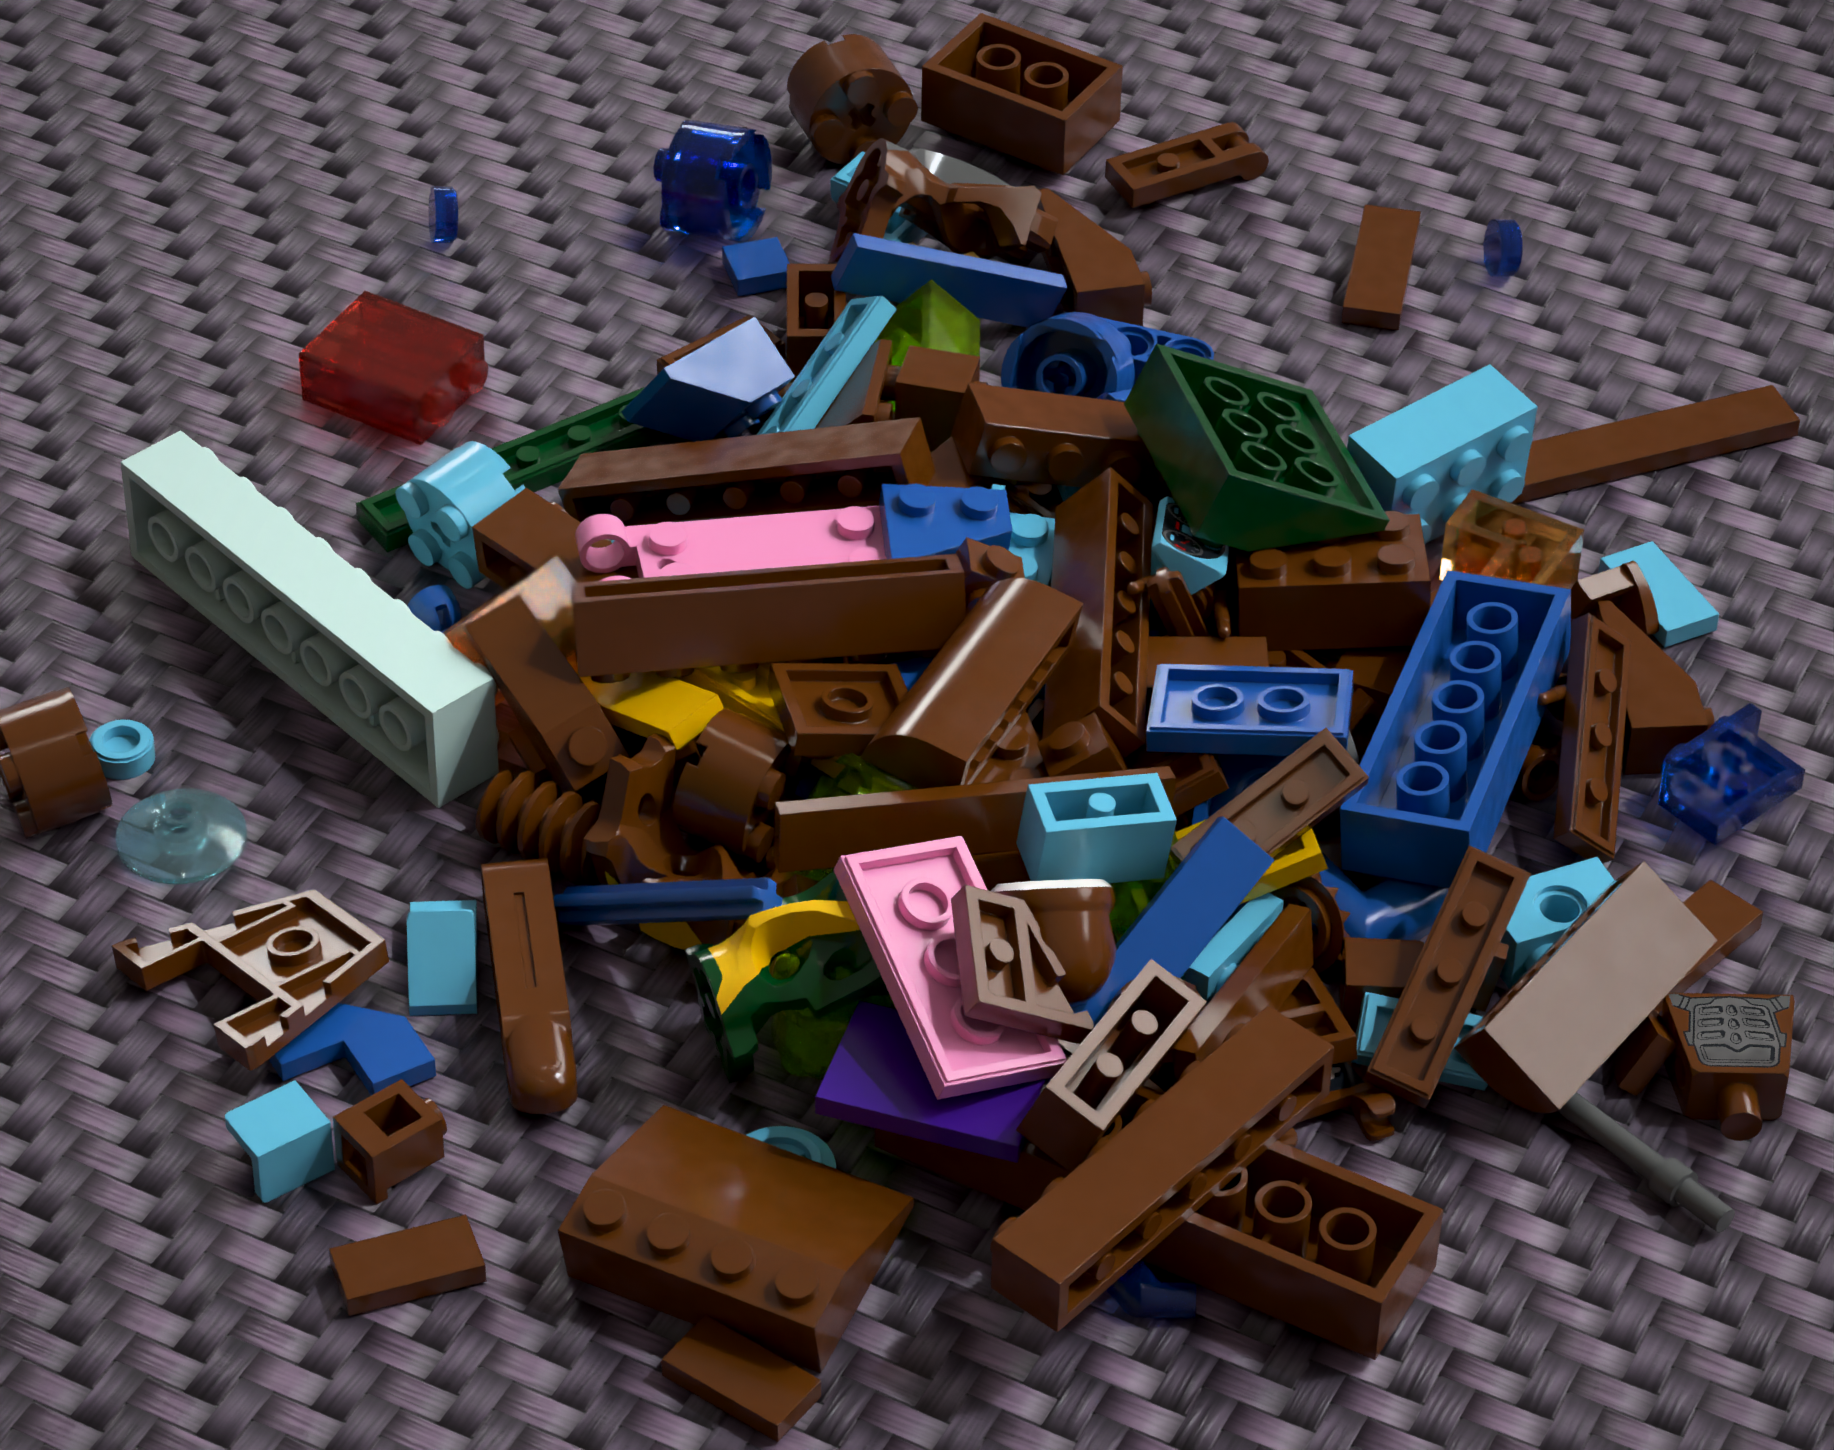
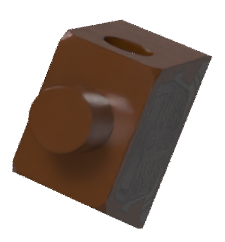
[1661,993,1795,1141]

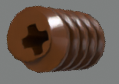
[476,770,602,885]

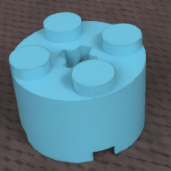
[395,441,525,589]

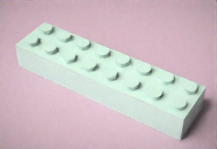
[120,430,499,808]

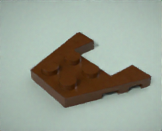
[112,889,389,1071]

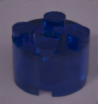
[653,120,772,242]

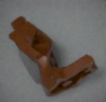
[828,138,1058,264]

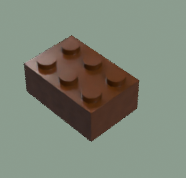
[921,13,1123,175]
[1232,511,1431,651]

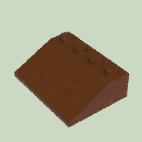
[558,1105,914,1373]

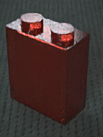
[299,291,488,445]

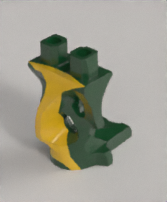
[685,871,889,1083]

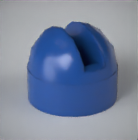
[408,585,462,632]

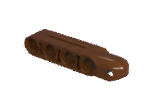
[481,858,578,1114]

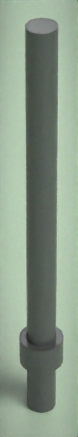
[1469,1012,1735,1233]

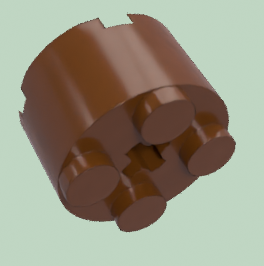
[787,34,918,165]
[0,687,113,839]
[673,708,812,863]

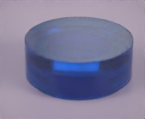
[429,186,458,243]
[1483,219,1523,277]

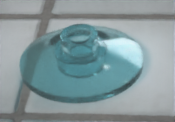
[116,788,247,884]

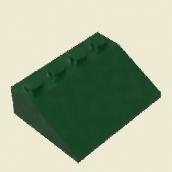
[1124,343,1390,552]

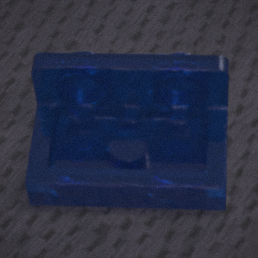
[1658,703,1805,845]

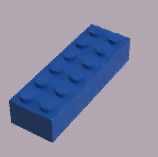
[1340,570,1571,888]

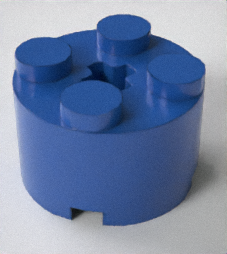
[1001,312,1135,400]

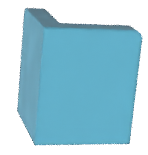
[225,1080,335,1203]

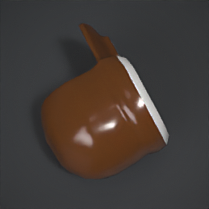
[991,879,1116,1008]

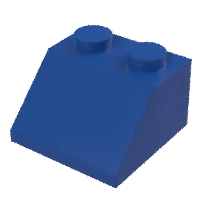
[621,317,795,442]

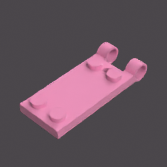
[575,506,887,581]

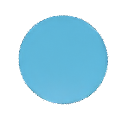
[89,720,155,780]

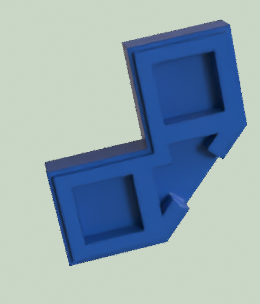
[269,1003,436,1095]

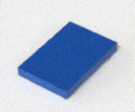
[1146,664,1353,756]

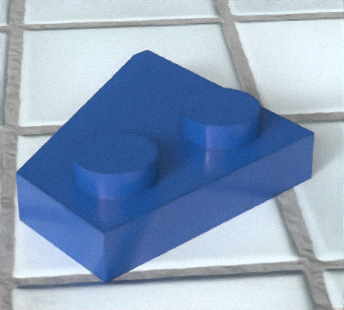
[879,484,1012,559]

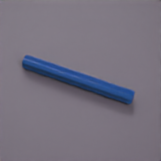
[553,878,783,926]

